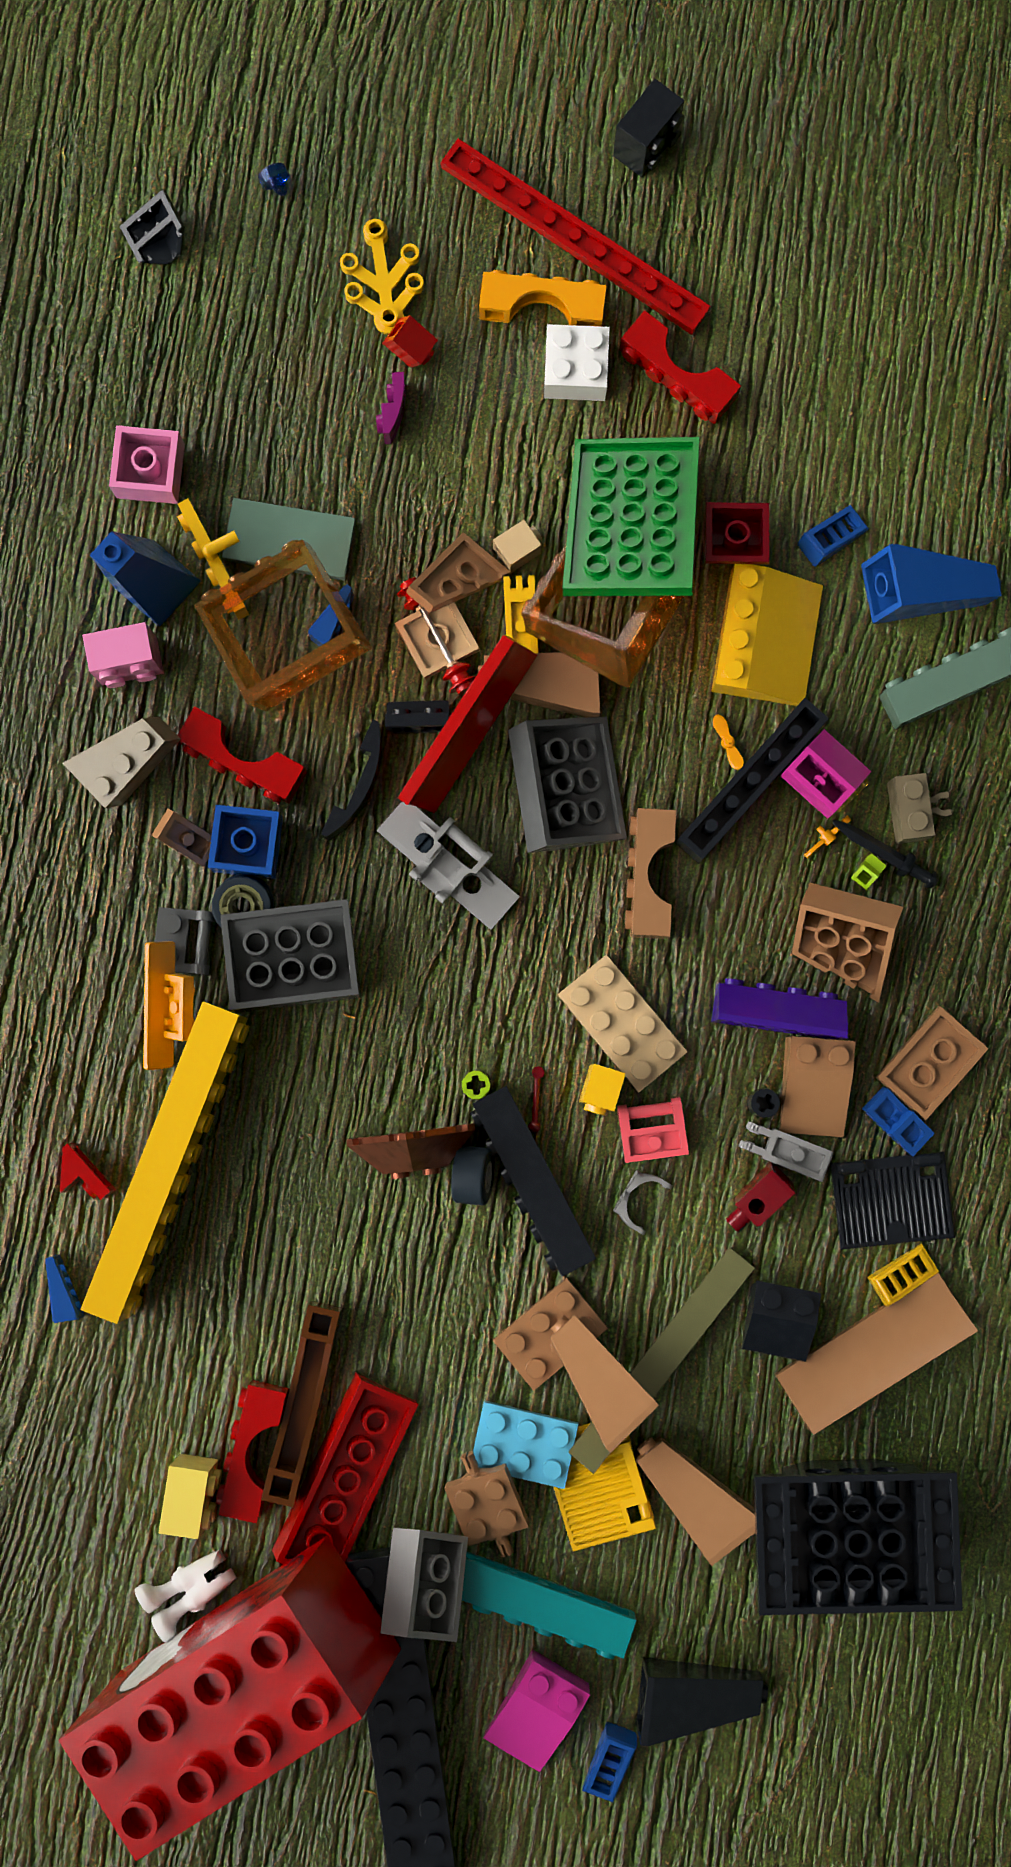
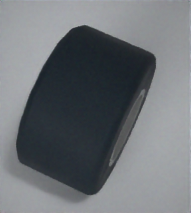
[451,1146,494,1206]

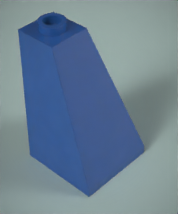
[90,531,201,627]
[861,544,1002,624]

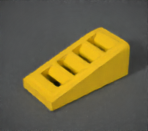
[867,1244,939,1307]

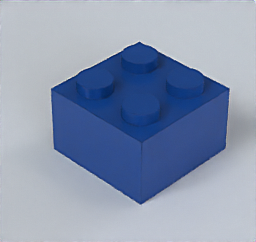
[208,805,283,879]

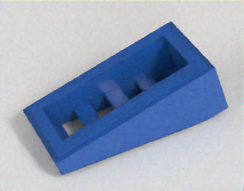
[798,505,869,567]
[308,584,354,653]
[45,1254,85,1323]
[582,1722,637,1802]

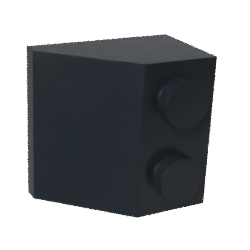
[741,1281,822,1362]

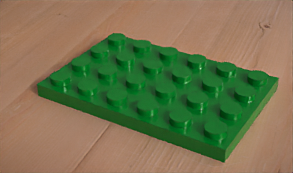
[562,437,700,596]

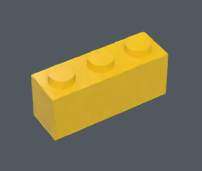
[579,1064,626,1116]

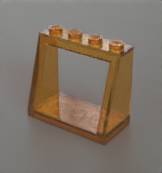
[194,539,372,711]
[521,540,684,688]

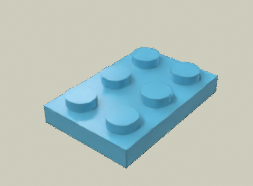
[473,1400,579,1489]

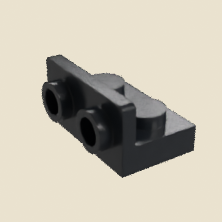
[385,700,450,734]

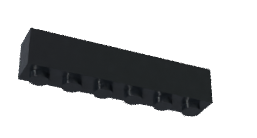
[675,698,829,864]
[470,1086,596,1277]

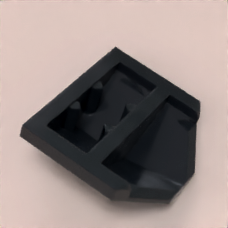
[119,190,185,264]

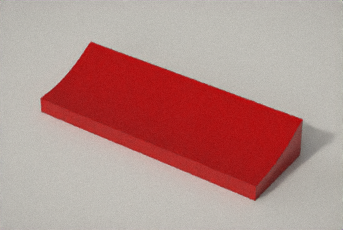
[398,635,538,813]
[272,1372,419,1564]

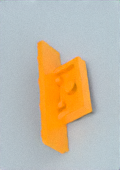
[143,941,195,1070]

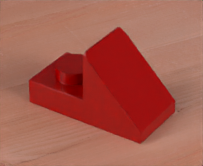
[60,1143,116,1200]

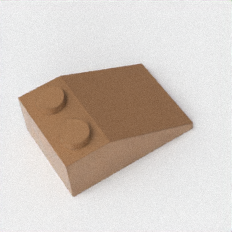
[779,1036,855,1138]

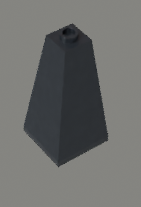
[636,1657,768,1746]

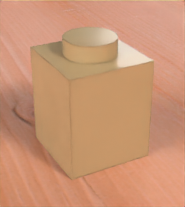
[493,520,543,574]

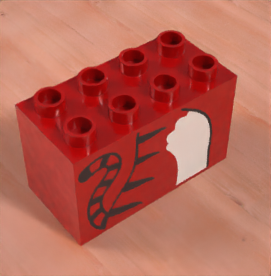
[58,1536,401,1861]

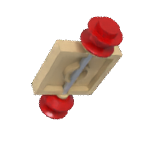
[395,577,480,695]

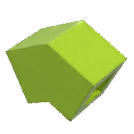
[851,853,887,890]

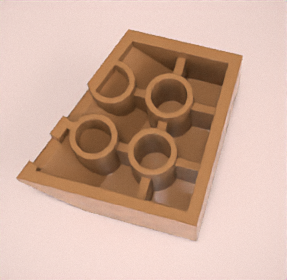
[792,883,904,1003]

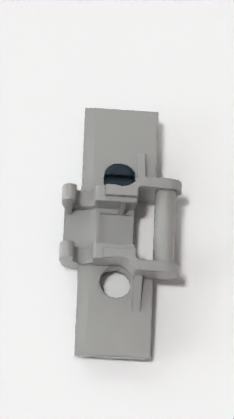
[377,802,520,930]

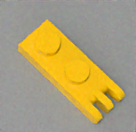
[503,575,538,653]

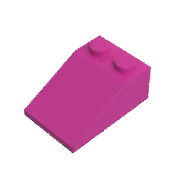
[483,1649,590,1772]

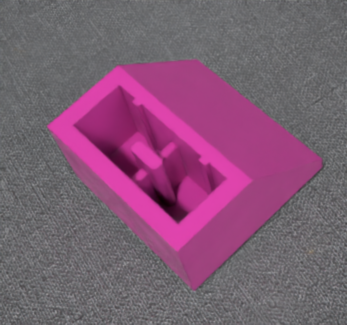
[781,729,871,819]

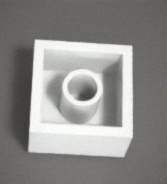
[544,324,609,401]

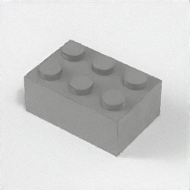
[380,1528,468,1642]

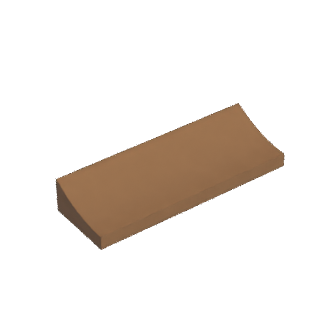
[774,1273,978,1435]

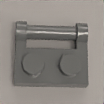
[155,907,215,976]

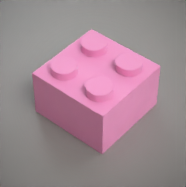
[109,425,185,504]
[82,622,164,688]

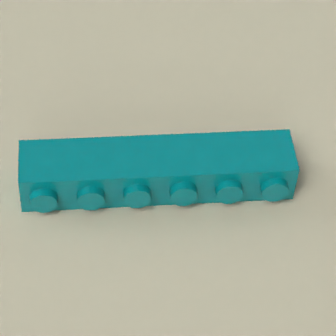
[462,1551,637,1659]

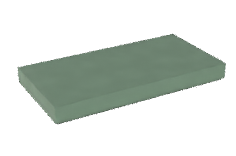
[222,498,356,581]

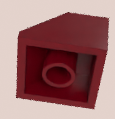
[703,502,769,564]

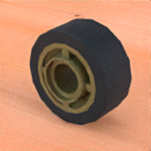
[212,874,274,927]

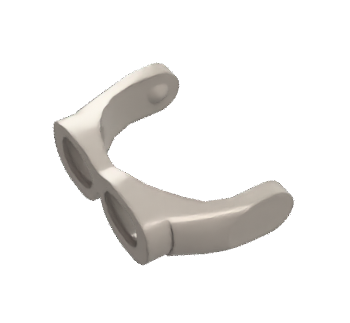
[613,1170,673,1235]

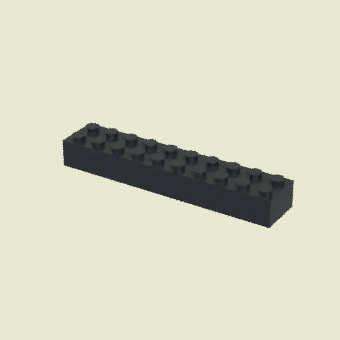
[346,1547,458,1867]

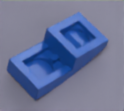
[862,1086,935,1156]

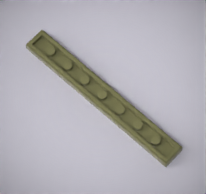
[568,1247,755,1474]

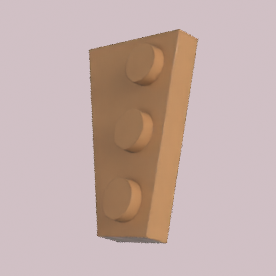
[406,532,511,613]

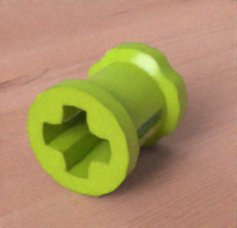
[462,1071,490,1099]

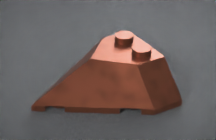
[346,1123,475,1179]

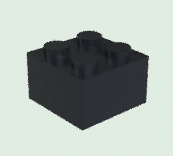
[613,79,684,178]

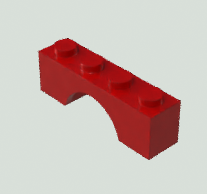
[619,310,741,425]
[178,706,307,805]
[216,1380,290,1524]

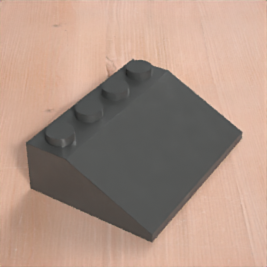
[508,717,627,853]
[220,899,362,1013]

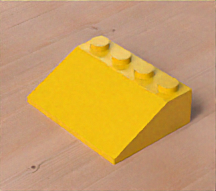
[711,564,823,706]

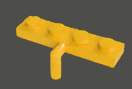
[177,498,249,620]

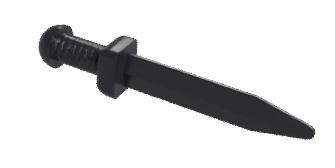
[833,820,939,889]

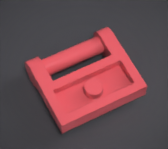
[617,1097,689,1163]

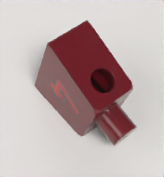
[726,1162,795,1233]

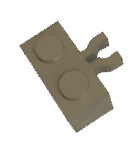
[887,773,952,844]

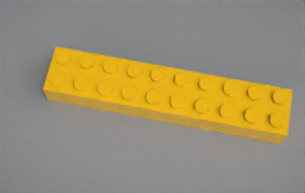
[80,1002,250,1324]

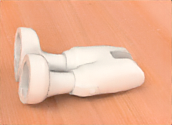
[135,1549,237,1643]

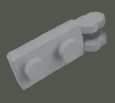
[738,1121,834,1182]

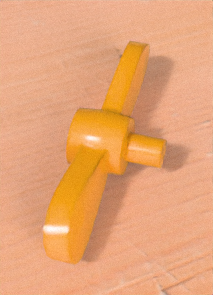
[712,714,744,770]
[804,815,851,859]

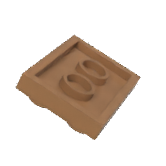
[875,1006,988,1120]
[493,1277,608,1391]

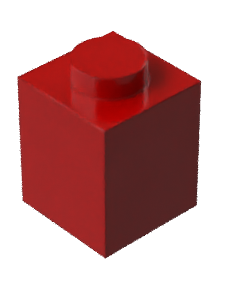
[382,315,438,367]

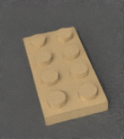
[557,954,687,1093]

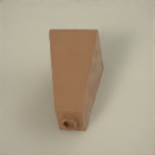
[550,1315,659,1453]
[635,1436,755,1566]

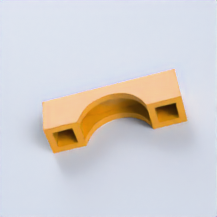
[479,270,606,327]

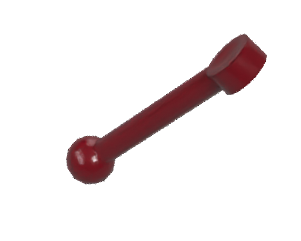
[528,1066,544,1133]

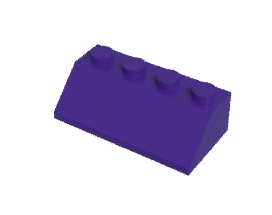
[711,978,848,1040]

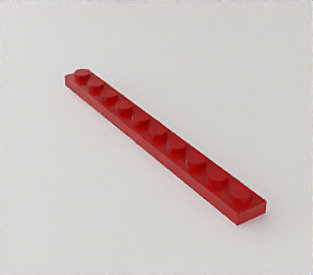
[441,138,711,335]

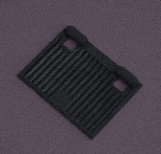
[830,1151,955,1250]

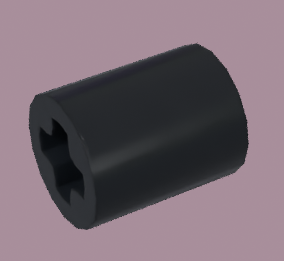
[747,1089,780,1118]

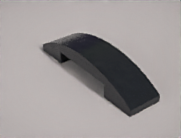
[321,720,382,841]

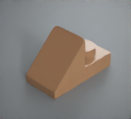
[151,809,212,867]

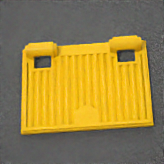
[553,1423,656,1552]

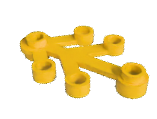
[340,219,424,335]

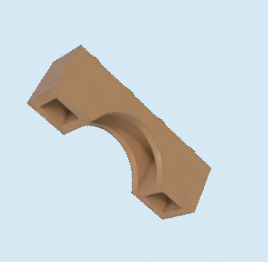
[625,808,676,939]

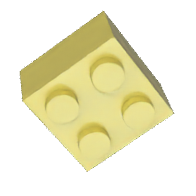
[159,1454,222,1539]

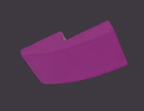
[376,372,406,444]

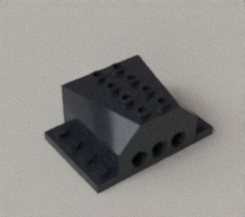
[753,1459,963,1615]

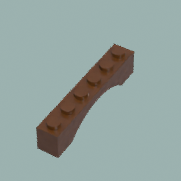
[261,1301,343,1508]

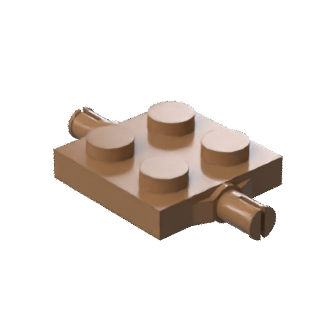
[444,1451,530,1557]

